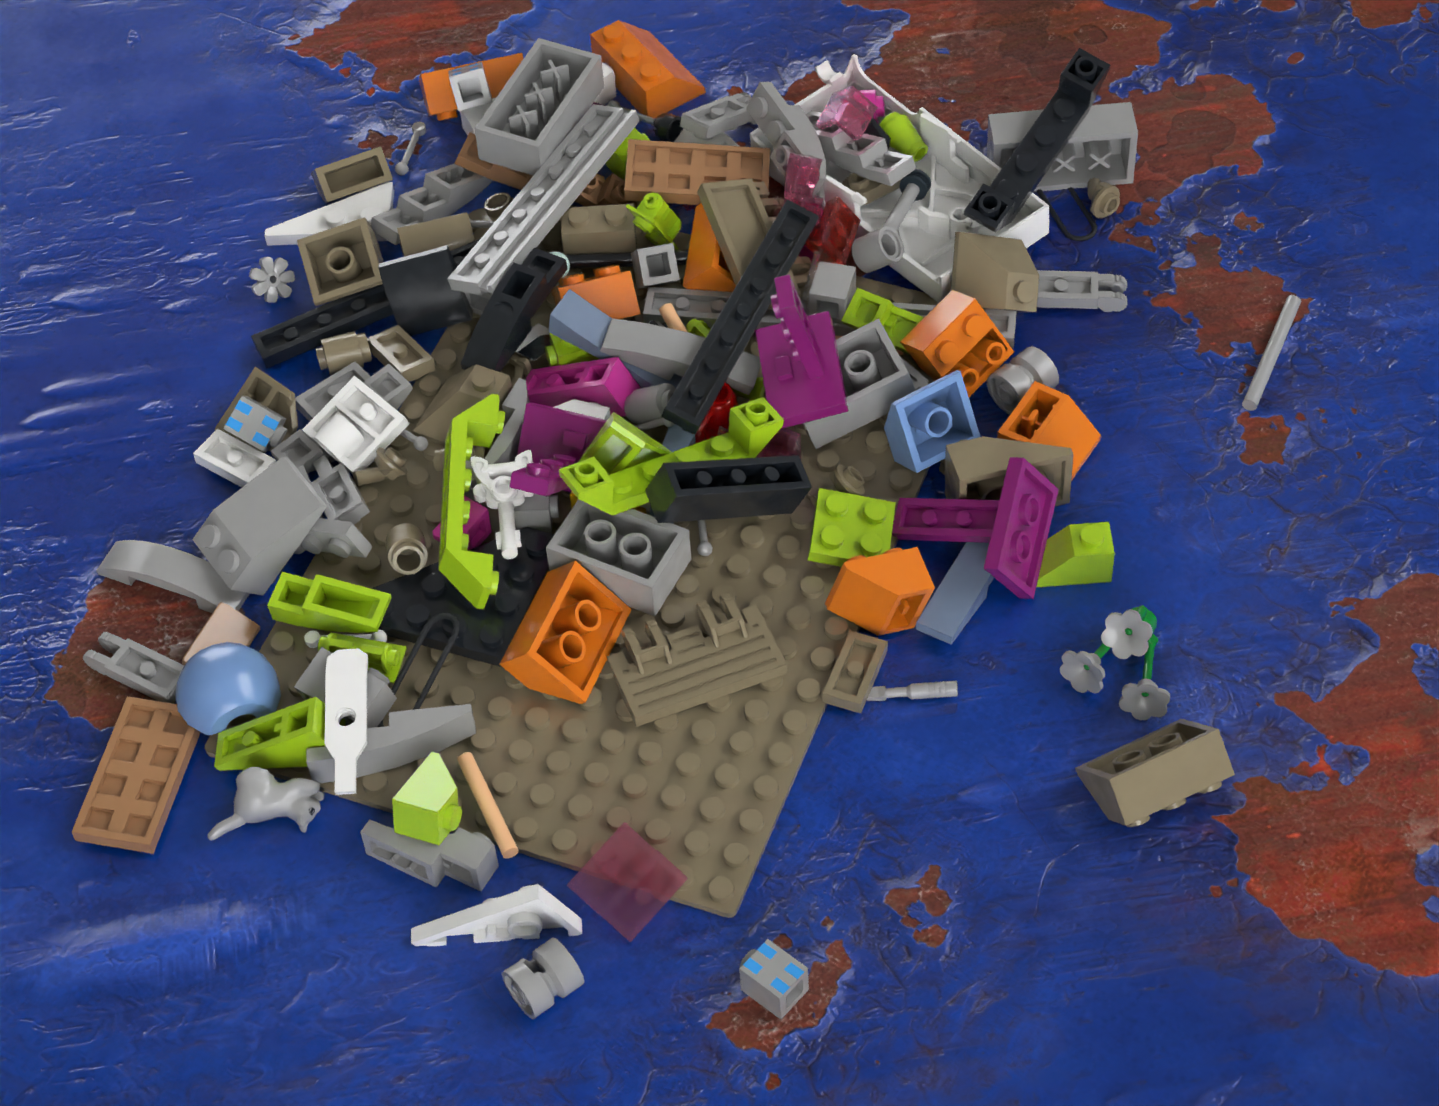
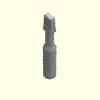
[867,680,958,701]

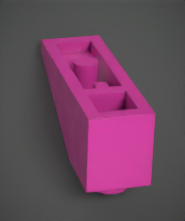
[526,357,641,417]

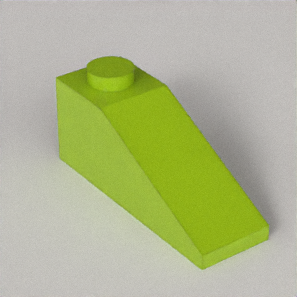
[214,696,346,771]

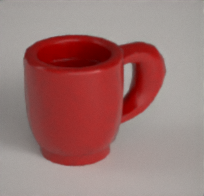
[692,383,738,443]

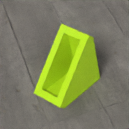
[579,412,672,474]

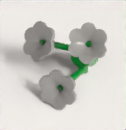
[1060,606,1170,720]

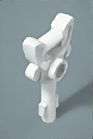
[471,450,534,559]

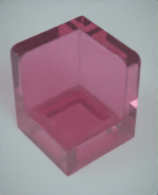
[816,85,878,140]

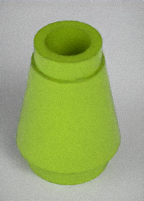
[879,112,928,162]

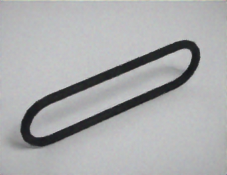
[1037,187,1097,241]
[378,613,460,727]

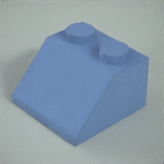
[884,370,980,473]

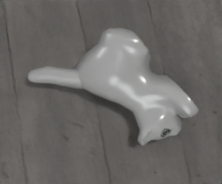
[207,767,324,841]

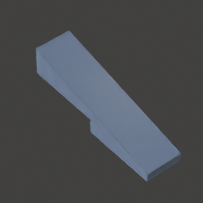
[548,289,683,388]
[916,542,994,645]

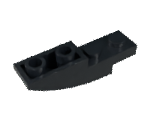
[461,248,568,372]

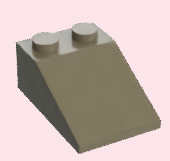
[945,436,1073,506]

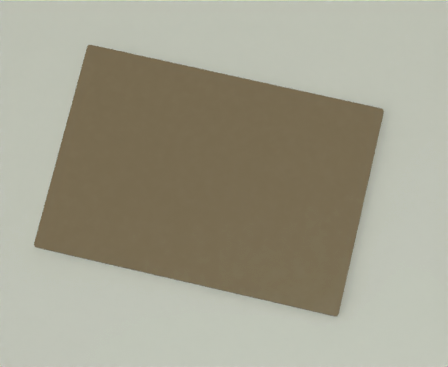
[205,205,938,918]

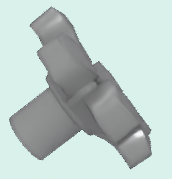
[249,257,295,303]

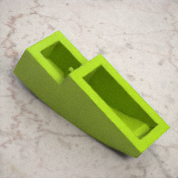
[267,572,392,633]

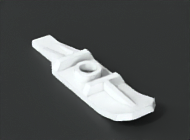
[325,648,368,795]

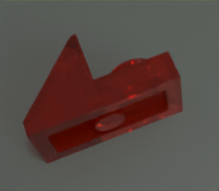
[805,195,861,265]

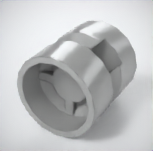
[987,346,1059,414]
[502,937,584,1019]

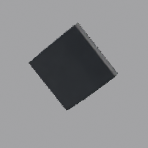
[378,245,473,336]

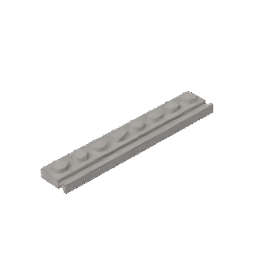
[447,104,639,296]

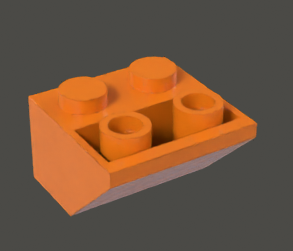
[551,265,641,319]
[900,290,1014,397]
[997,381,1101,481]
[825,547,935,636]

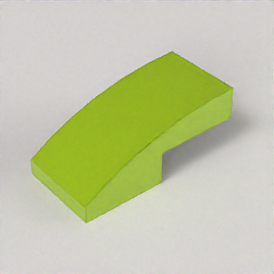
[841,288,924,355]

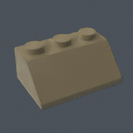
[1075,719,1235,827]

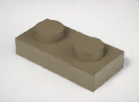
[367,325,436,382]
[822,631,888,713]

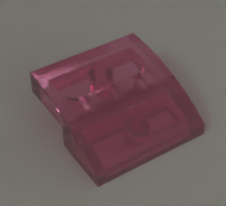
[567,822,688,942]

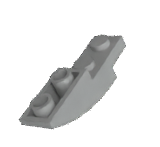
[746,82,826,206]

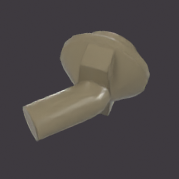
[1087,178,1120,219]
[353,447,408,486]
[811,465,865,507]

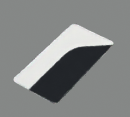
[515,323,551,360]

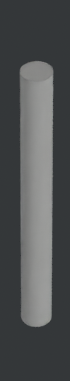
[1242,295,1301,411]

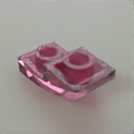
[784,153,824,234]

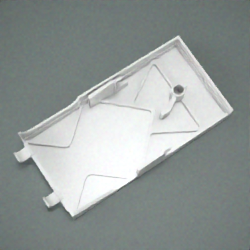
[750,54,1049,303]

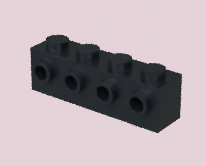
[645,455,812,523]

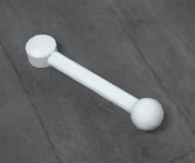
[304,630,387,648]

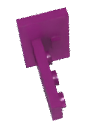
[755,274,849,429]
[509,402,640,497]
[892,457,1059,599]

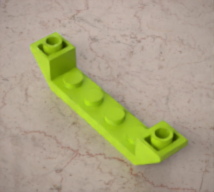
[438,394,505,609]
[559,397,784,516]

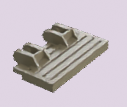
[697,178,815,309]
[607,592,788,727]

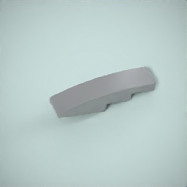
[806,110,916,186]
[371,164,494,245]
[600,318,761,395]
[306,704,476,784]

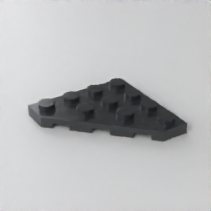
[372,527,555,667]

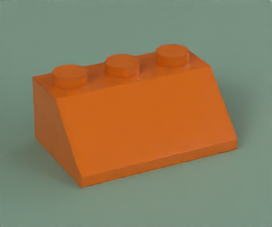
[590,20,706,119]
[418,53,524,121]
[683,203,736,292]
[499,561,632,704]

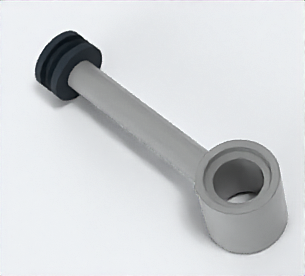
[852,169,931,273]

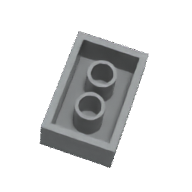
[802,319,916,449]
[546,499,692,616]

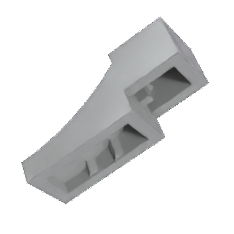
[360,819,499,892]

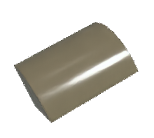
[311,146,393,203]
[397,212,475,257]

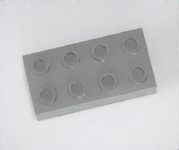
[474,38,604,175]
[987,102,1138,192]

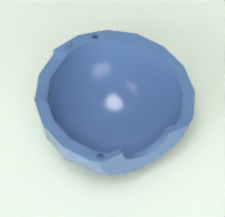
[175,642,281,736]

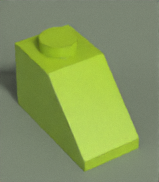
[1036,522,1115,588]
[392,752,462,845]

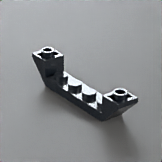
[964,48,1111,232]

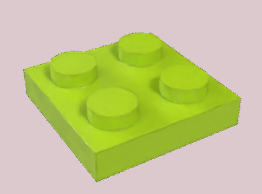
[808,488,896,567]

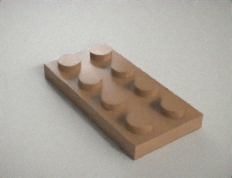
[624,139,770,205]
[72,696,201,854]

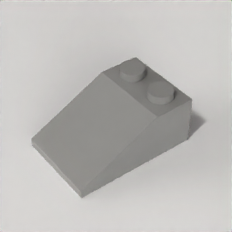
[192,456,327,596]

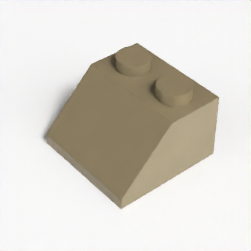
[561,203,637,255]
[297,217,384,306]

